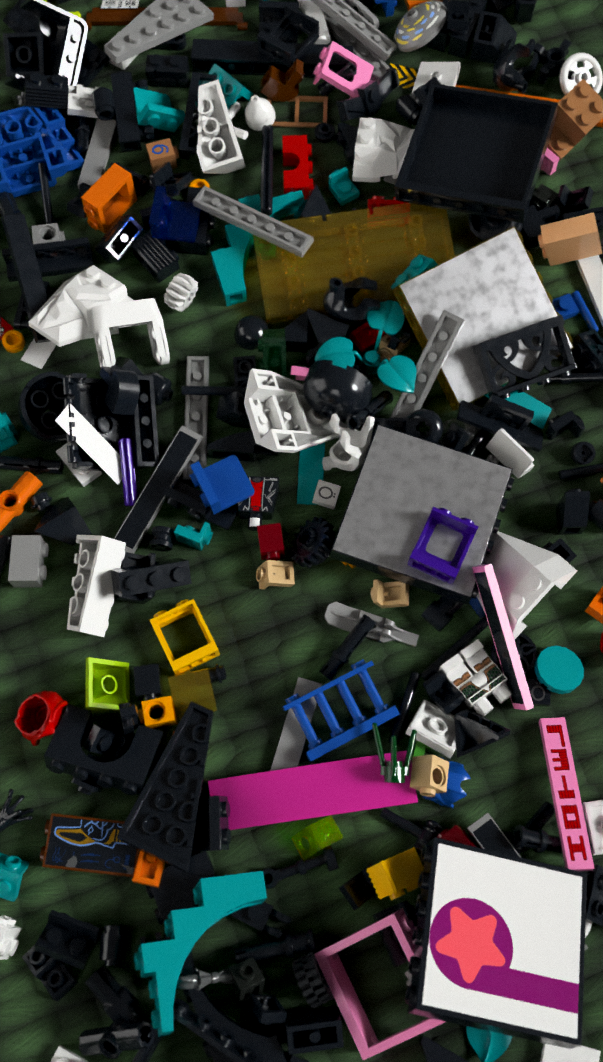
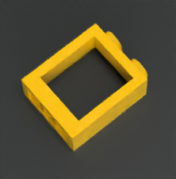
[150,599,220,677]

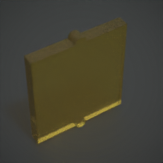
[168,668,217,719]

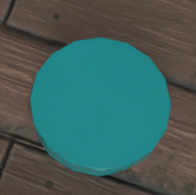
[534,646,584,694]

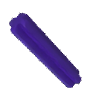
[118,438,138,507]

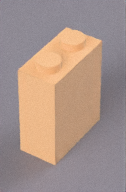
[538,212,602,266]

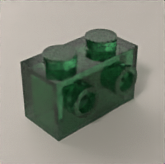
[258,329,287,377]

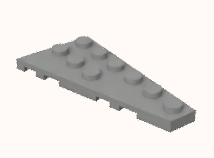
[104,0,214,64]

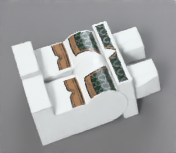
[438,639,512,716]

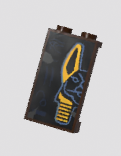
[40,813,140,878]

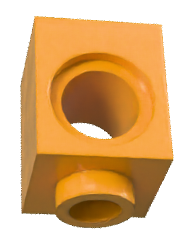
[138,695,178,729]

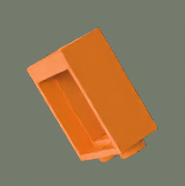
[81,163,137,234]

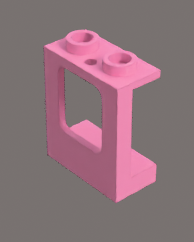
[313,41,374,99]

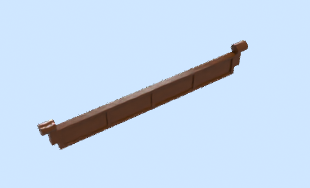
[86,7,248,31]

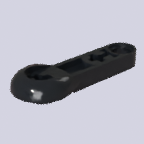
[346,409,443,443]

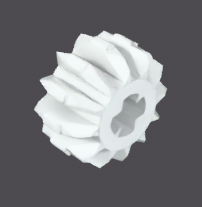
[164,272,198,312]

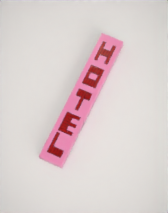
[539,717,594,871]

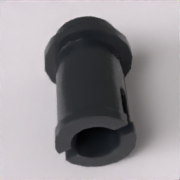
[194,664,227,686]

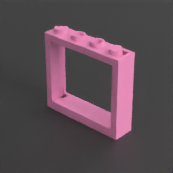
[314,908,446,1060]

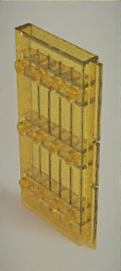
[252,203,455,323]

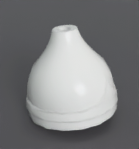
[245,95,276,131]

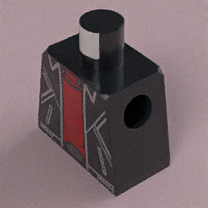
[238,476,280,531]

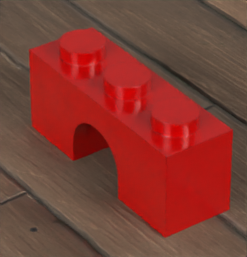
[282,135,313,200]

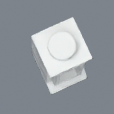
[297,0,332,45]

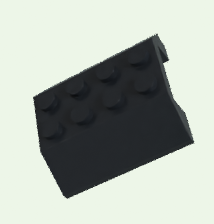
[62,373,160,471]

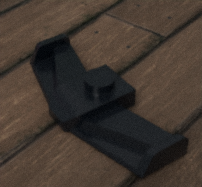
[336,68,400,122]

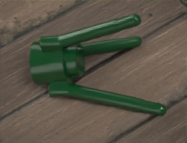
[372,723,417,783]

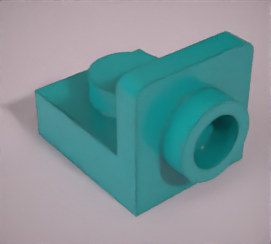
[328,167,360,206]
[174,522,213,551]

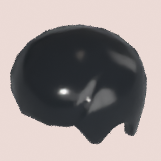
[234,315,269,350]

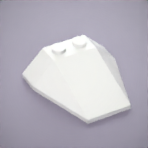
[244,369,339,453]
[476,531,577,640]

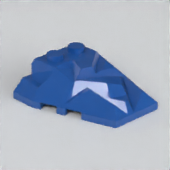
[0,106,70,198]

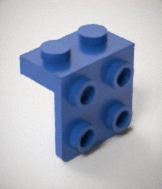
[189,455,255,514]

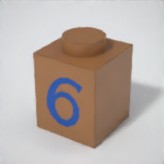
[146,138,179,172]

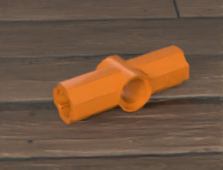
[0,471,43,532]

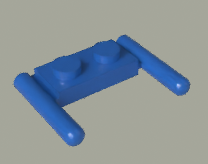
[550,291,599,332]

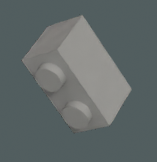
[8,535,49,588]

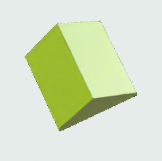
[86,657,130,714]

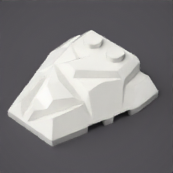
[352,118,414,183]
[28,265,134,347]

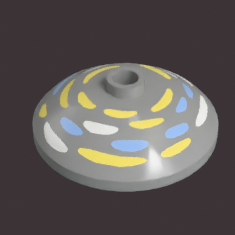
[394,0,448,52]

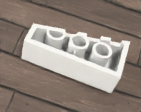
[67,535,126,637]

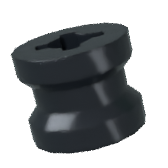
[149,526,175,552]

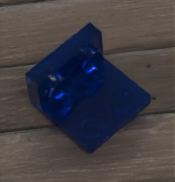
[149,186,201,243]

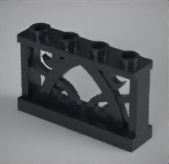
[472,315,578,399]

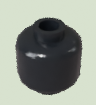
[145,372,174,405]

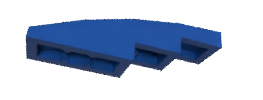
[30,106,84,172]

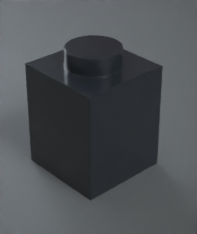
[134,664,164,701]

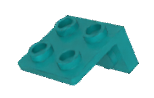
[202,64,253,110]

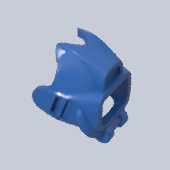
[422,757,471,809]

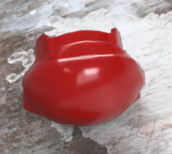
[14,690,68,746]

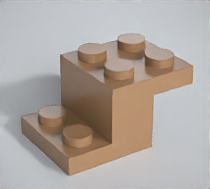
[547,78,603,161]

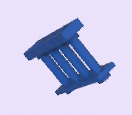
[282,659,400,761]

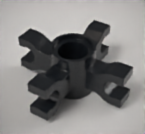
[530,39,579,85]

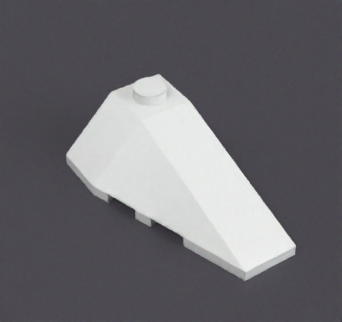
[197,80,246,174]

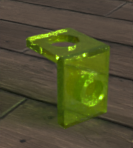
[292,815,343,860]

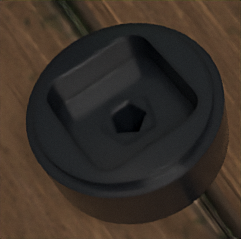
[571,442,596,465]

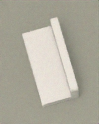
[486,428,535,479]

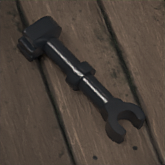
[263,845,339,889]

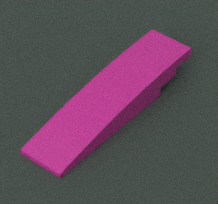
[208,751,418,830]

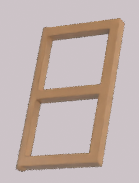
[267,96,328,128]

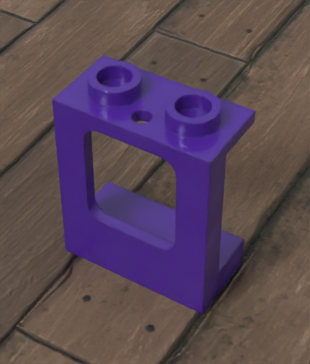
[407,507,479,585]

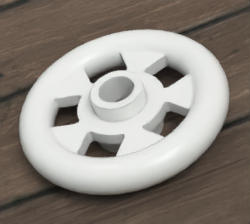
[559,52,603,95]

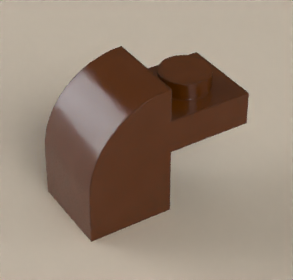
[260,59,304,101]

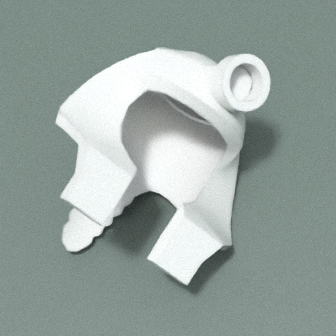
[322,414,375,471]

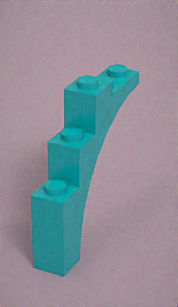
[211,190,304,306]
[134,871,267,1036]

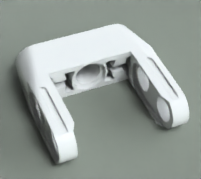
[92,298,170,367]

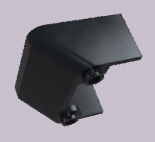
[5,0,88,92]

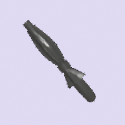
[176,967,263,990]

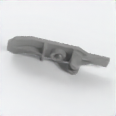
[324,601,419,647]

